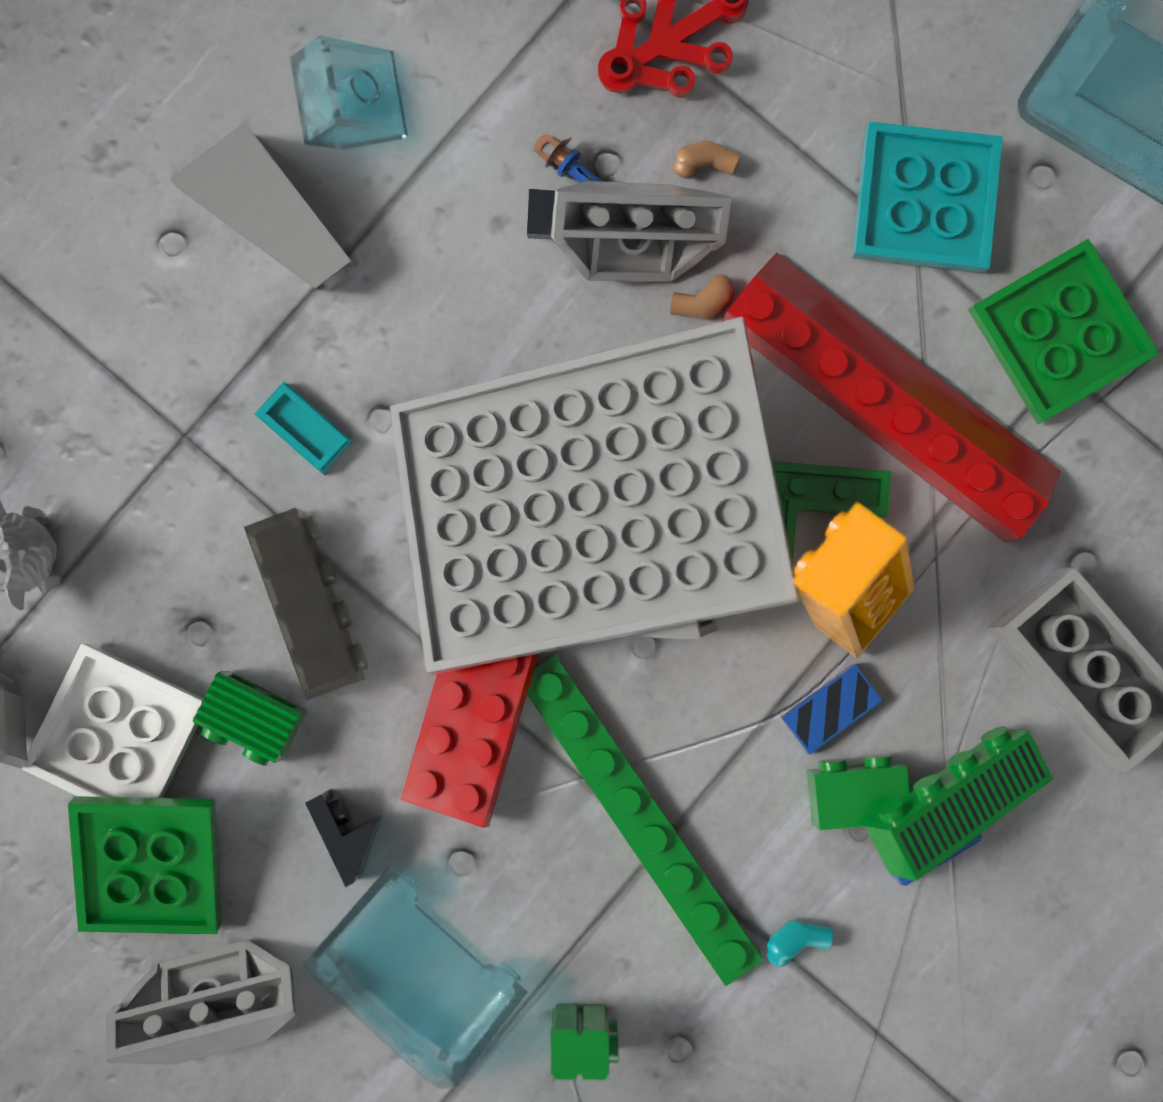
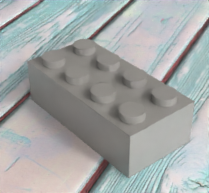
[987,567,1163,773]

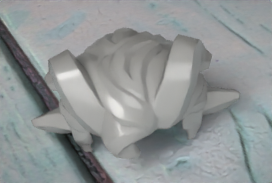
[0,501,61,610]

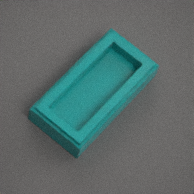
[254,381,354,475]

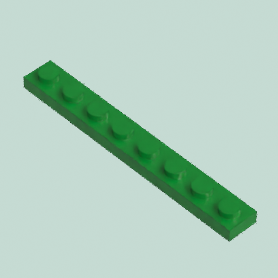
[527,655,763,987]

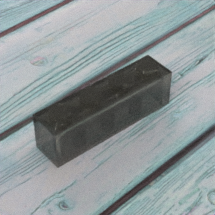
[244,507,368,701]

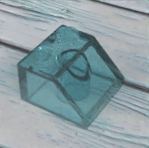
[290,35,408,150]

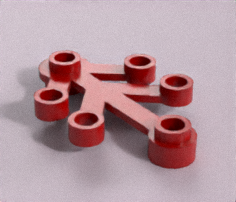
[597,0,749,98]

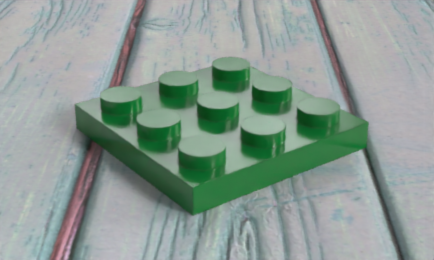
[968,238,1159,425]
[68,796,221,935]

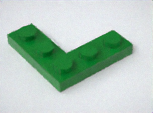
[772,461,891,565]

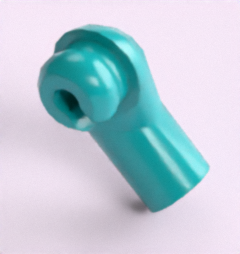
[767,920,833,967]

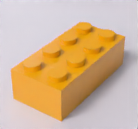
[793,503,915,659]

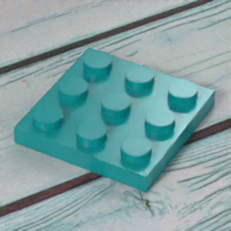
[852,121,1003,273]

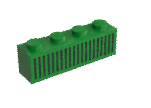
[865,726,1053,881]

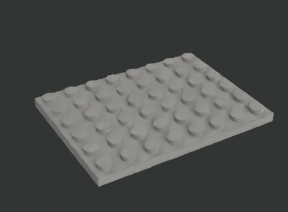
[390,317,799,674]

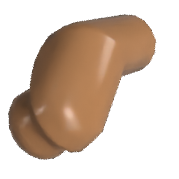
[673,140,741,179]
[670,275,734,320]

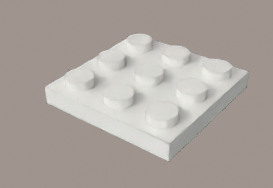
[20,643,204,798]

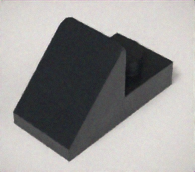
[305,790,382,888]

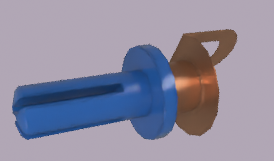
[534,134,603,183]

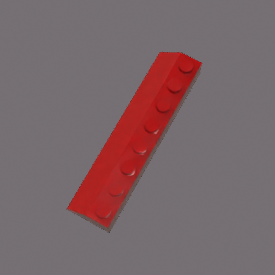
[722,252,1061,542]

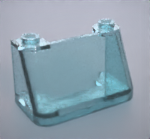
[303,867,528,1089]

